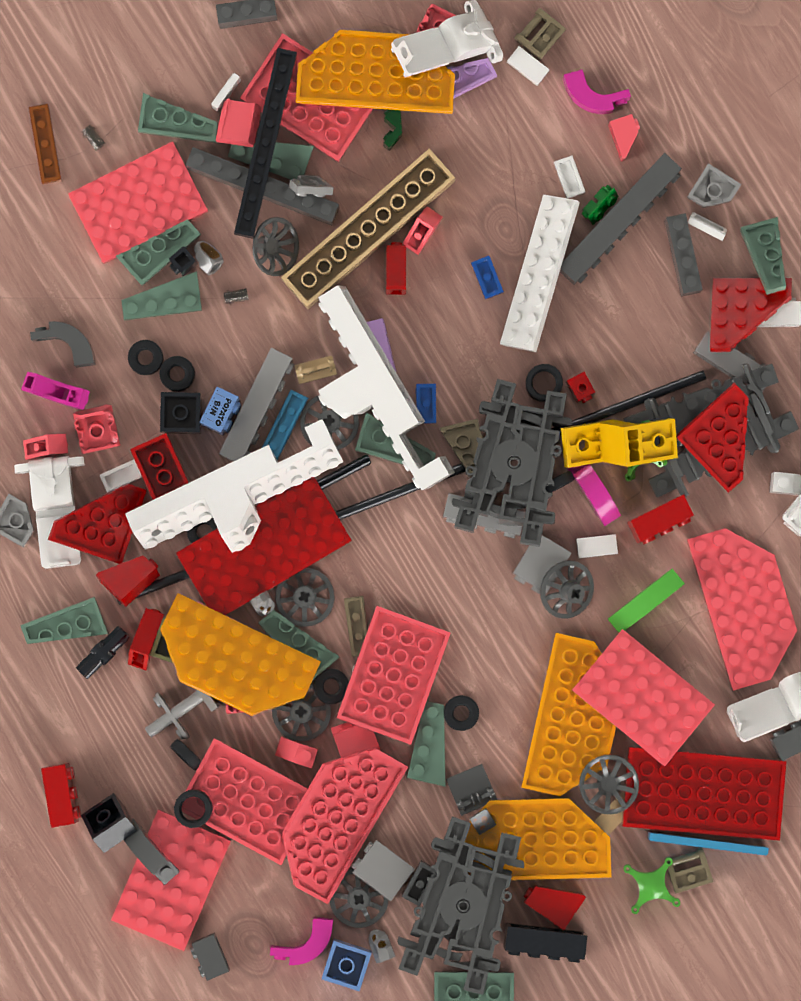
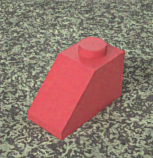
[608,114,640,162]
[402,206,443,255]
[23,434,68,460]
[275,737,318,769]

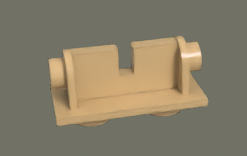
[294,355,337,384]

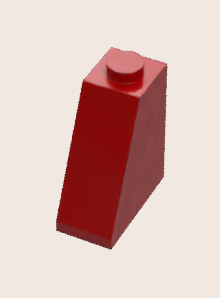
[386,242,406,295]
[96,555,160,607]
[128,608,164,671]
[523,885,586,930]

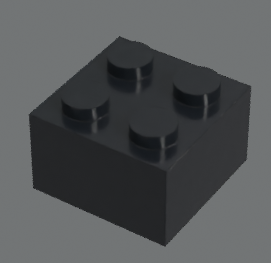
[160,392,202,434]
[81,793,137,853]

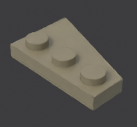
[440,419,482,478]

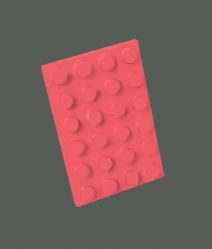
[240,33,373,163]
[68,141,208,264]
[336,606,451,745]
[572,629,715,767]
[182,738,308,865]
[111,809,231,951]

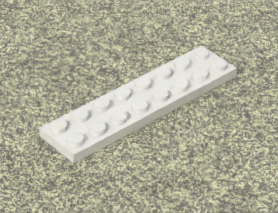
[500,195,580,352]

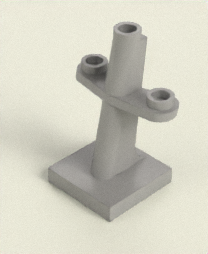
[145,689,222,740]

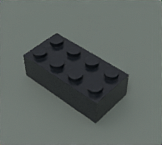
[503,923,588,963]

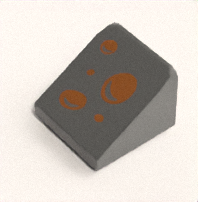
[469,808,496,835]

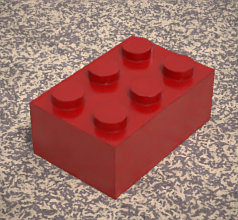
[130,433,190,500]
[627,494,694,545]
[41,763,81,828]

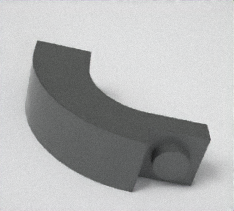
[30,321,96,368]
[124,818,180,885]

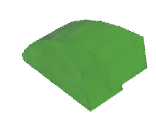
[608,568,685,633]

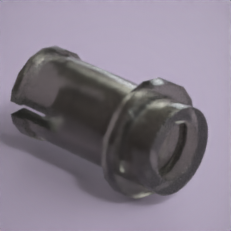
[82,125,106,151]
[223,288,249,305]

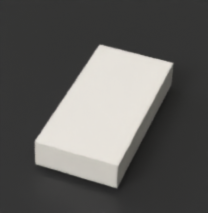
[507,46,549,86]
[211,73,241,112]
[554,156,585,199]
[688,212,727,241]
[100,459,143,493]
[576,534,618,559]

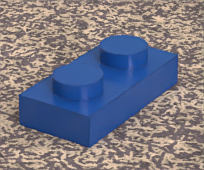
[471,256,504,300]
[416,384,436,424]

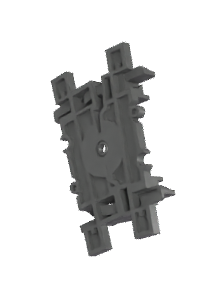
[623,363,799,498]
[452,379,572,547]
[397,816,524,995]

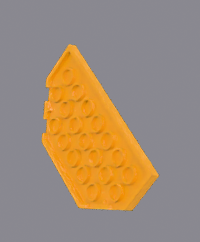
[296,30,455,114]
[160,593,321,716]
[521,633,616,796]
[465,798,612,880]

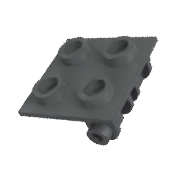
[446,764,497,816]

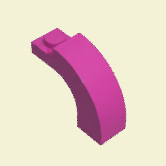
[563,69,631,114]
[21,371,90,410]
[567,464,621,526]
[270,917,333,965]

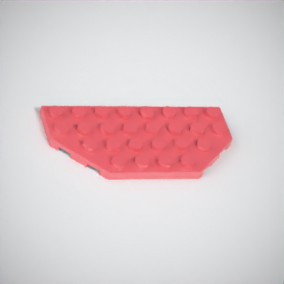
[687,528,797,691]
[282,747,408,904]

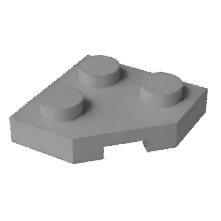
[687,163,741,208]
[289,175,334,197]
[0,494,34,547]

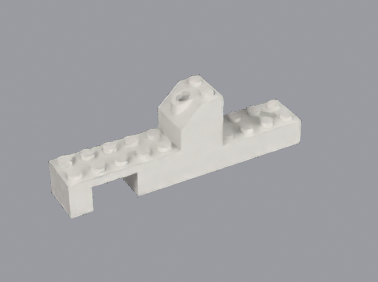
[318,285,455,490]
[125,419,343,553]

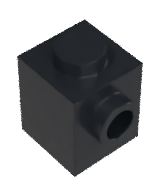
[169,246,198,276]

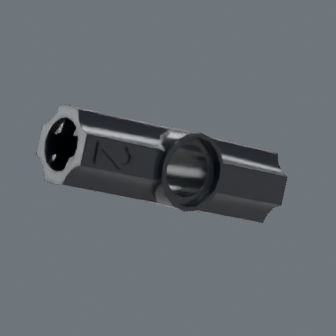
[76,626,130,679]

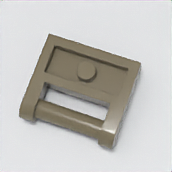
[514,8,566,60]
[664,847,713,894]

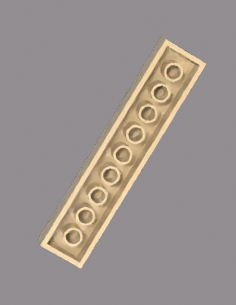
[281,149,455,309]

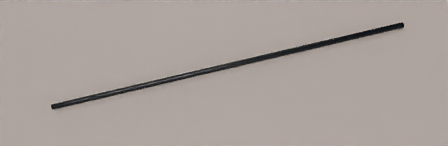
[117,370,706,605]

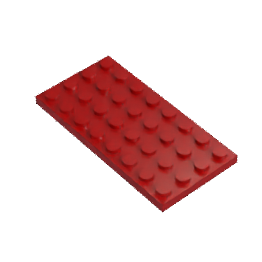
[176,477,352,616]
[622,747,787,841]

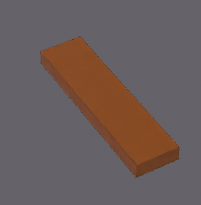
[29,104,62,184]

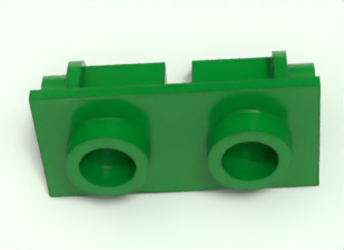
[581,185,619,225]

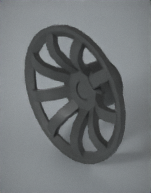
[252,217,299,276]
[300,395,359,450]
[540,560,594,619]
[276,568,335,627]
[272,684,331,741]
[579,755,639,815]
[330,868,389,928]

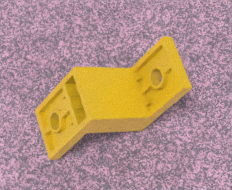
[561,418,678,468]

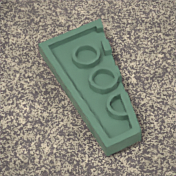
[138,93,218,143]
[228,142,314,179]
[740,217,786,295]
[116,219,201,286]
[121,271,202,321]
[355,412,436,466]
[20,597,109,644]
[407,701,445,787]

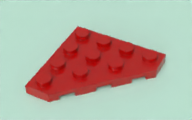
[710,278,792,352]
[676,382,749,493]
[48,483,147,564]

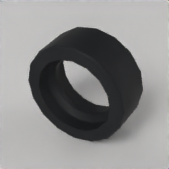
[526,364,563,402]
[174,789,213,828]

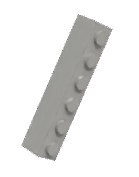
[219,348,294,462]

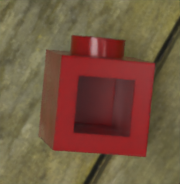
[566,371,595,404]

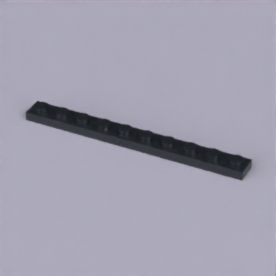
[234,48,297,239]

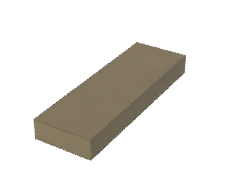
[344,596,368,657]

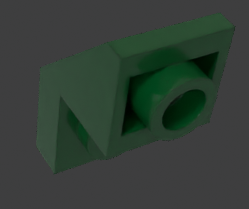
[383,109,402,151]

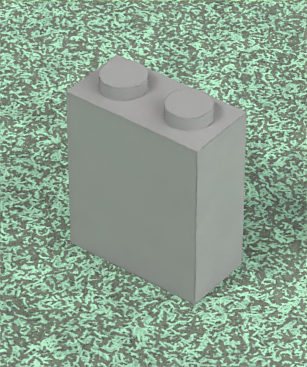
[512,535,571,594]
[352,840,414,901]

